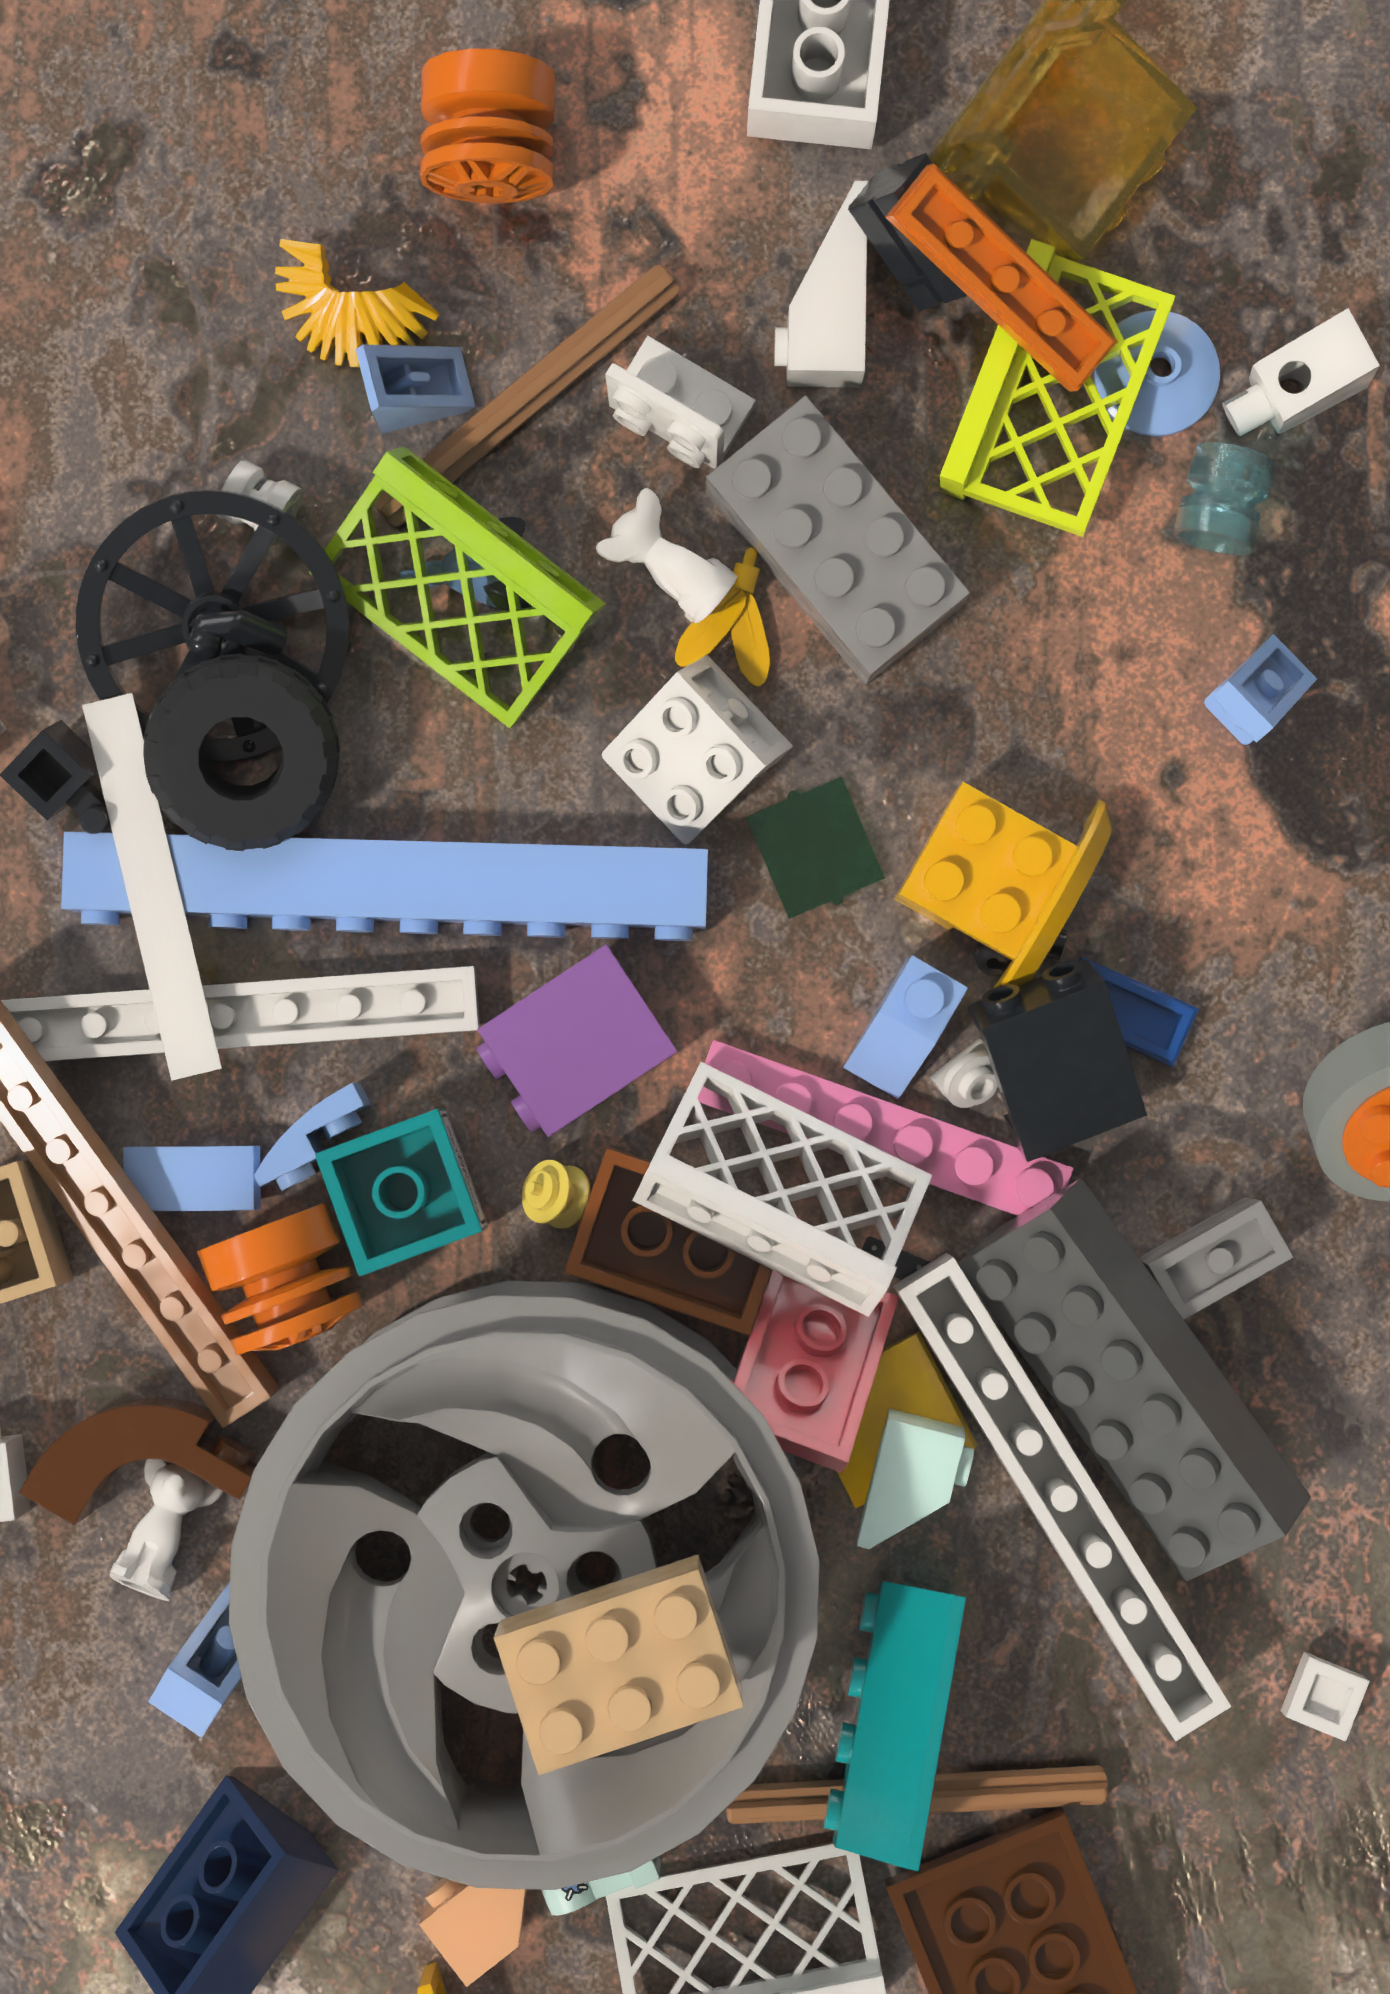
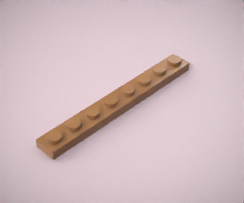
[0,1000,280,1428]

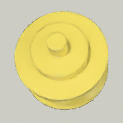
[522,1160,590,1229]

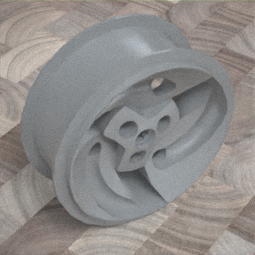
[229,1280,819,1890]

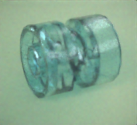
[1172,442,1276,556]

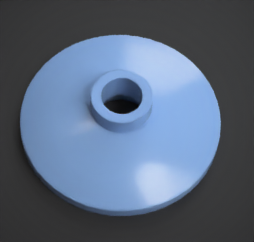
[1094,310,1220,437]

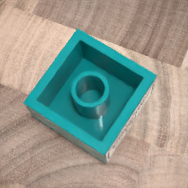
[315,1108,488,1277]

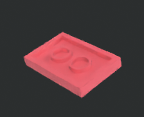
[733,1270,899,1473]

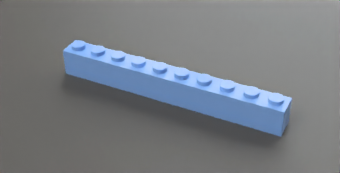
[61,832,708,941]

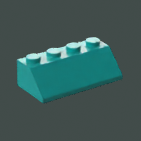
[823,1581,966,1871]

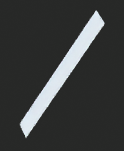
[82,693,222,1081]

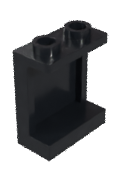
[967,960,1147,1162]

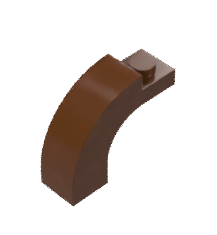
[19,1397,257,1525]

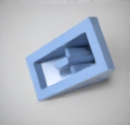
[356,344,476,434]

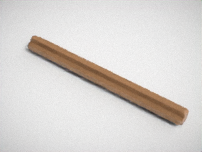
[375,265,680,528]
[726,1765,1109,1824]

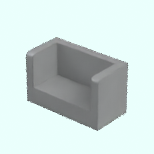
[1139,1197,1293,1320]

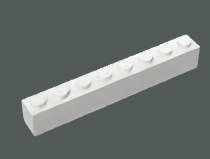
[893,1252,1231,1741]

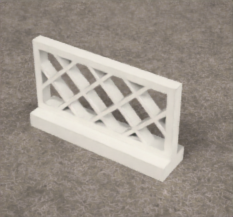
[632,1062,932,1317]
[606,1842,886,1994]

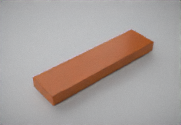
[885,164,1117,392]

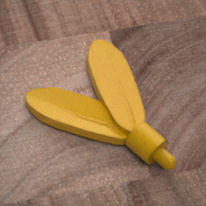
[675,547,771,687]

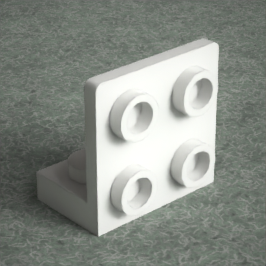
[605,336,756,469]
[602,655,793,844]

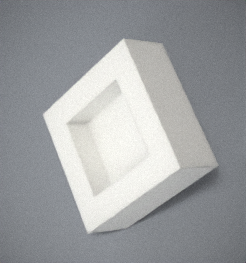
[1280,1652,1370,1742]

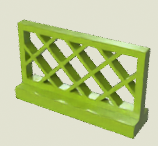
[309,446,606,728]

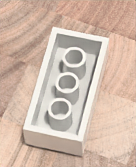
[747,0,890,150]

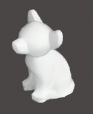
[596,488,738,624]
[110,1459,223,1601]

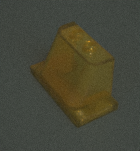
[928,0,1197,261]

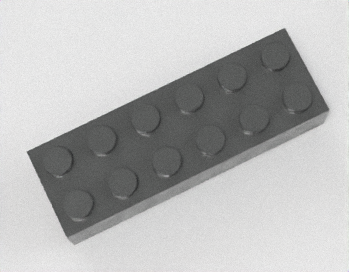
[958,1178,1311,1582]

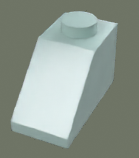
[856,1408,974,1549]

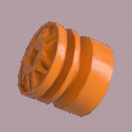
[420,48,555,204]
[197,1202,365,1355]

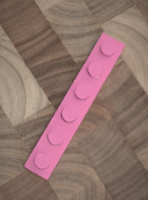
[698,1040,1074,1216]

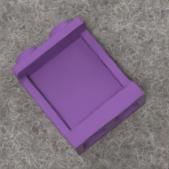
[476,944,678,1137]

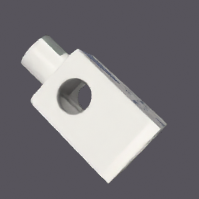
[1222,308,1380,436]

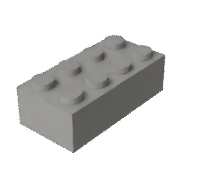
[706,395,970,686]

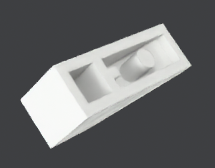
[774,181,868,388]

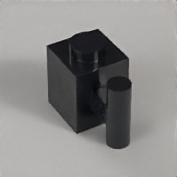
[0,720,110,834]

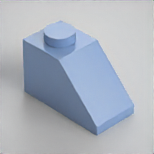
[843,955,968,1099]
[148,1581,242,1738]

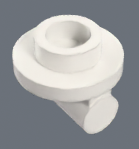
[929,1038,998,1108]

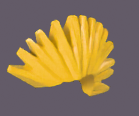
[275,239,440,367]

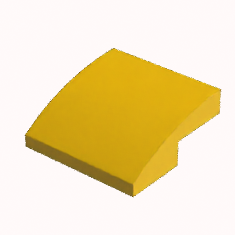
[837,1331,978,1508]

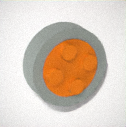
[1303,1022,1390,1202]

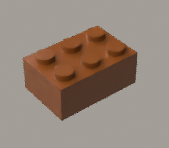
[564,1146,776,1336]

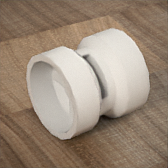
[217,459,303,546]

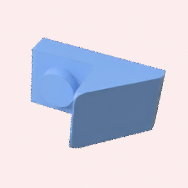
[1204,634,1317,745]

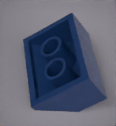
[114,1775,339,1994]

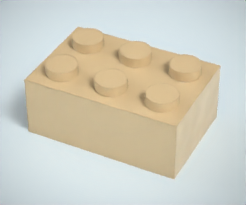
[494,1554,744,1775]

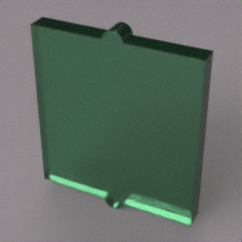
[746,777,885,919]

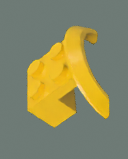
[894,782,1112,989]

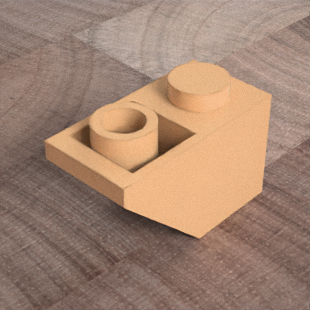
[419,1878,527,1987]

